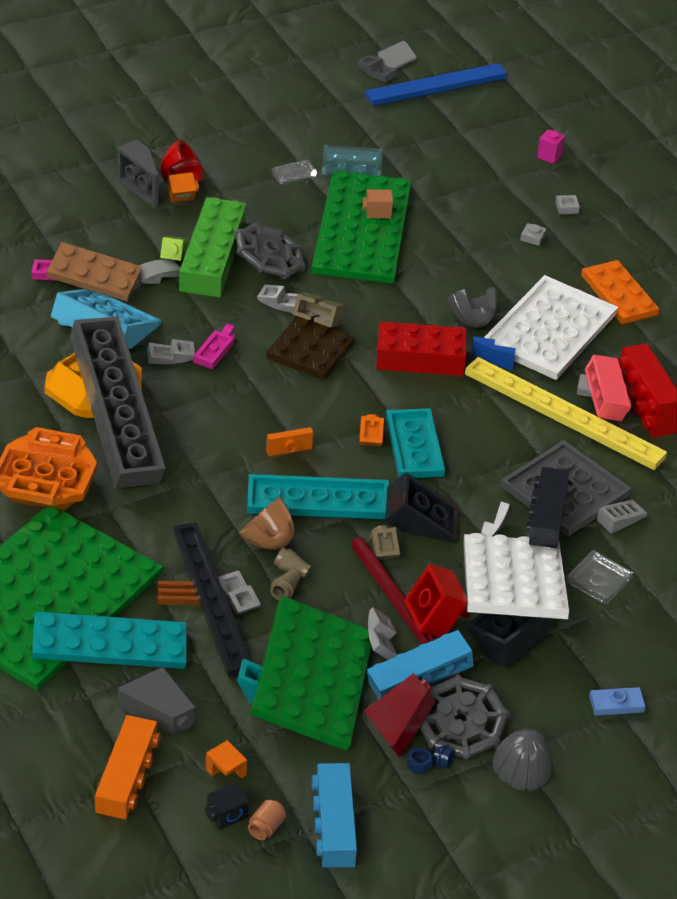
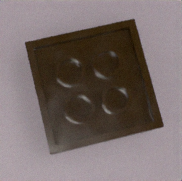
[266,316,354,380]

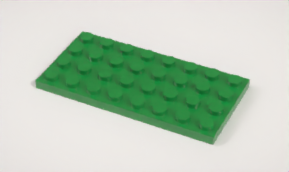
[311,171,411,284]

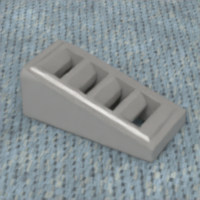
[597,500,648,534]

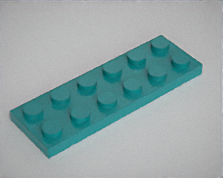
[247,474,389,519]
[32,612,186,669]

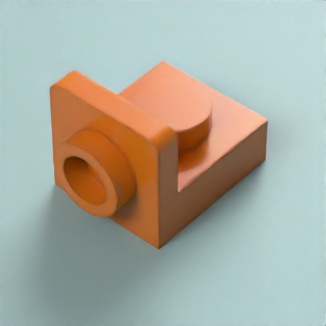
[359,414,384,446]

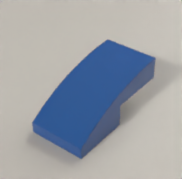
[471,337,516,370]

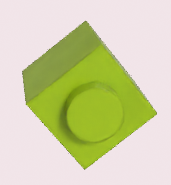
[160,236,187,261]

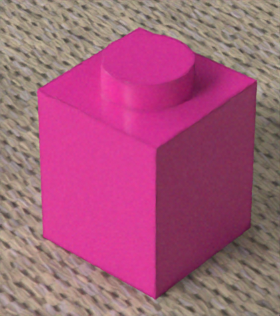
[537,129,565,164]

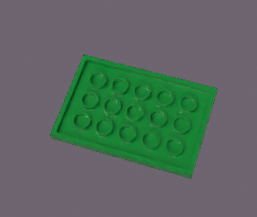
[249,596,371,751]

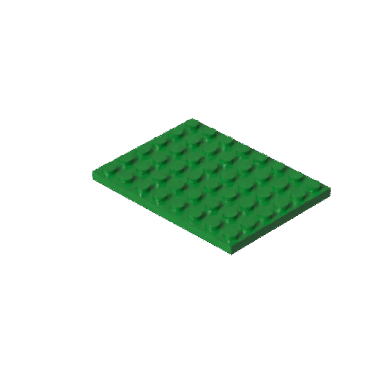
[0,506,163,691]

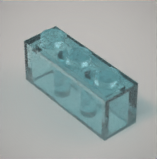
[322,145,383,176]

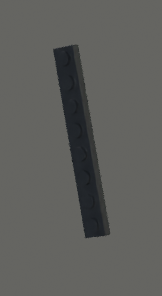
[173,522,251,677]

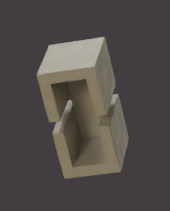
[292,292,345,328]

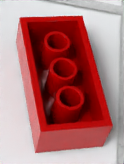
[376,322,466,376]
[619,343,677,438]

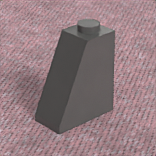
[118,667,195,735]

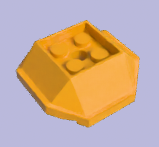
[45,353,142,418]

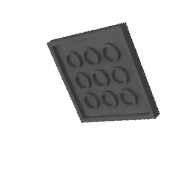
[500,440,632,537]

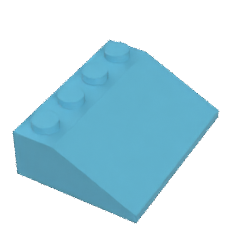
[50,289,162,349]

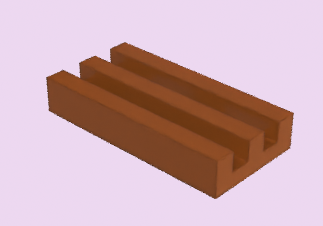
[158,581,200,605]

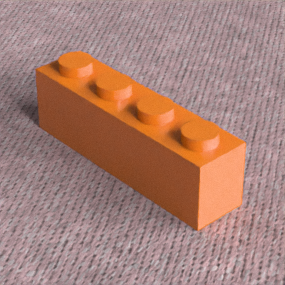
[95,715,161,820]

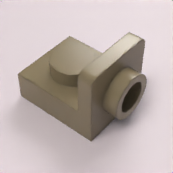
[369,525,400,559]

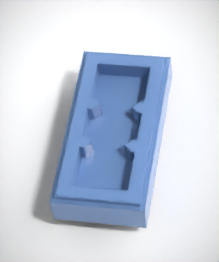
[589,687,645,716]

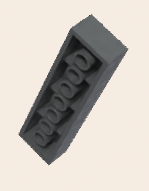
[70,316,166,489]

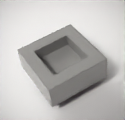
[555,195,580,215]
[520,223,546,246]

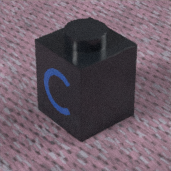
[205,782,249,830]

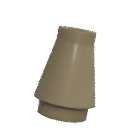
[274,547,312,579]
[270,569,301,600]

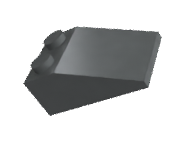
[117,139,158,209]

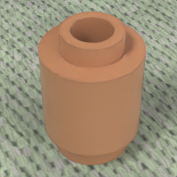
[248,800,286,840]

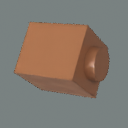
[362,189,393,218]

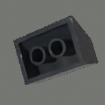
[466,613,554,668]

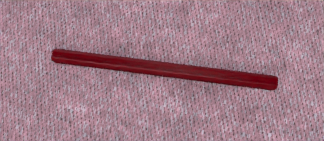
[351,537,466,691]

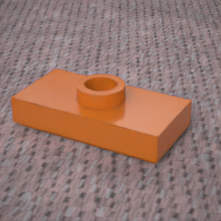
[266,427,313,457]

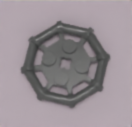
[234,222,306,279]
[420,674,510,760]

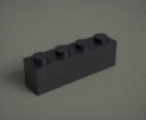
[525,467,570,549]

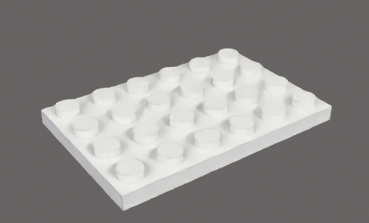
[484,275,618,380]
[463,533,569,619]

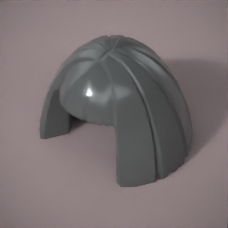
[447,287,497,329]
[492,728,553,791]

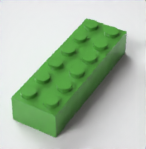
[179,197,246,298]

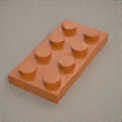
[581,260,659,324]

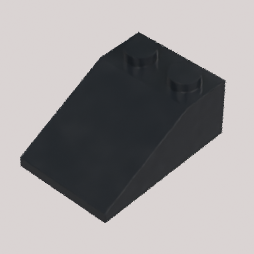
[385,472,459,543]

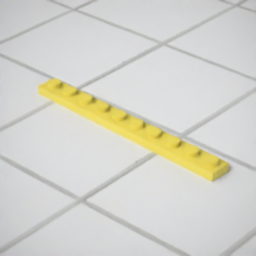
[465,357,667,470]

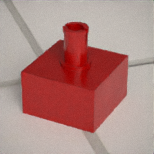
[404,564,472,638]

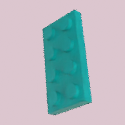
[386,408,445,478]

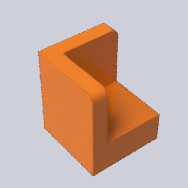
[206,740,247,778]

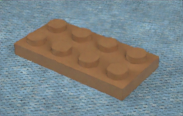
[47,242,142,302]

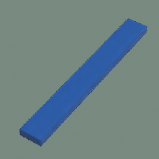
[365,63,507,106]

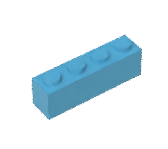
[367,630,473,700]
[312,763,357,868]

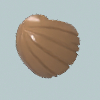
[239,497,294,550]

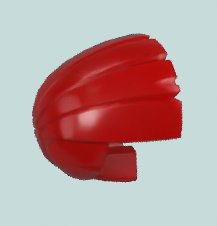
[160,139,204,183]

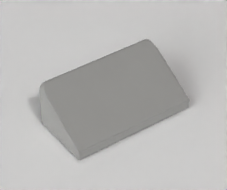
[378,41,416,68]

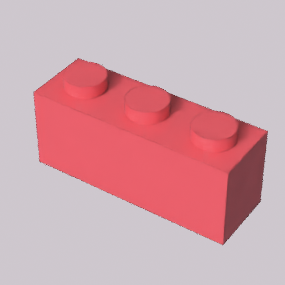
[585,354,631,421]

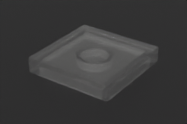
[566,550,633,604]

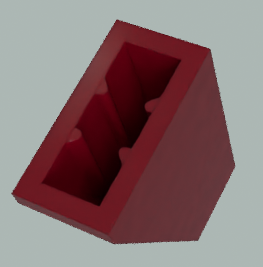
[364,673,435,757]

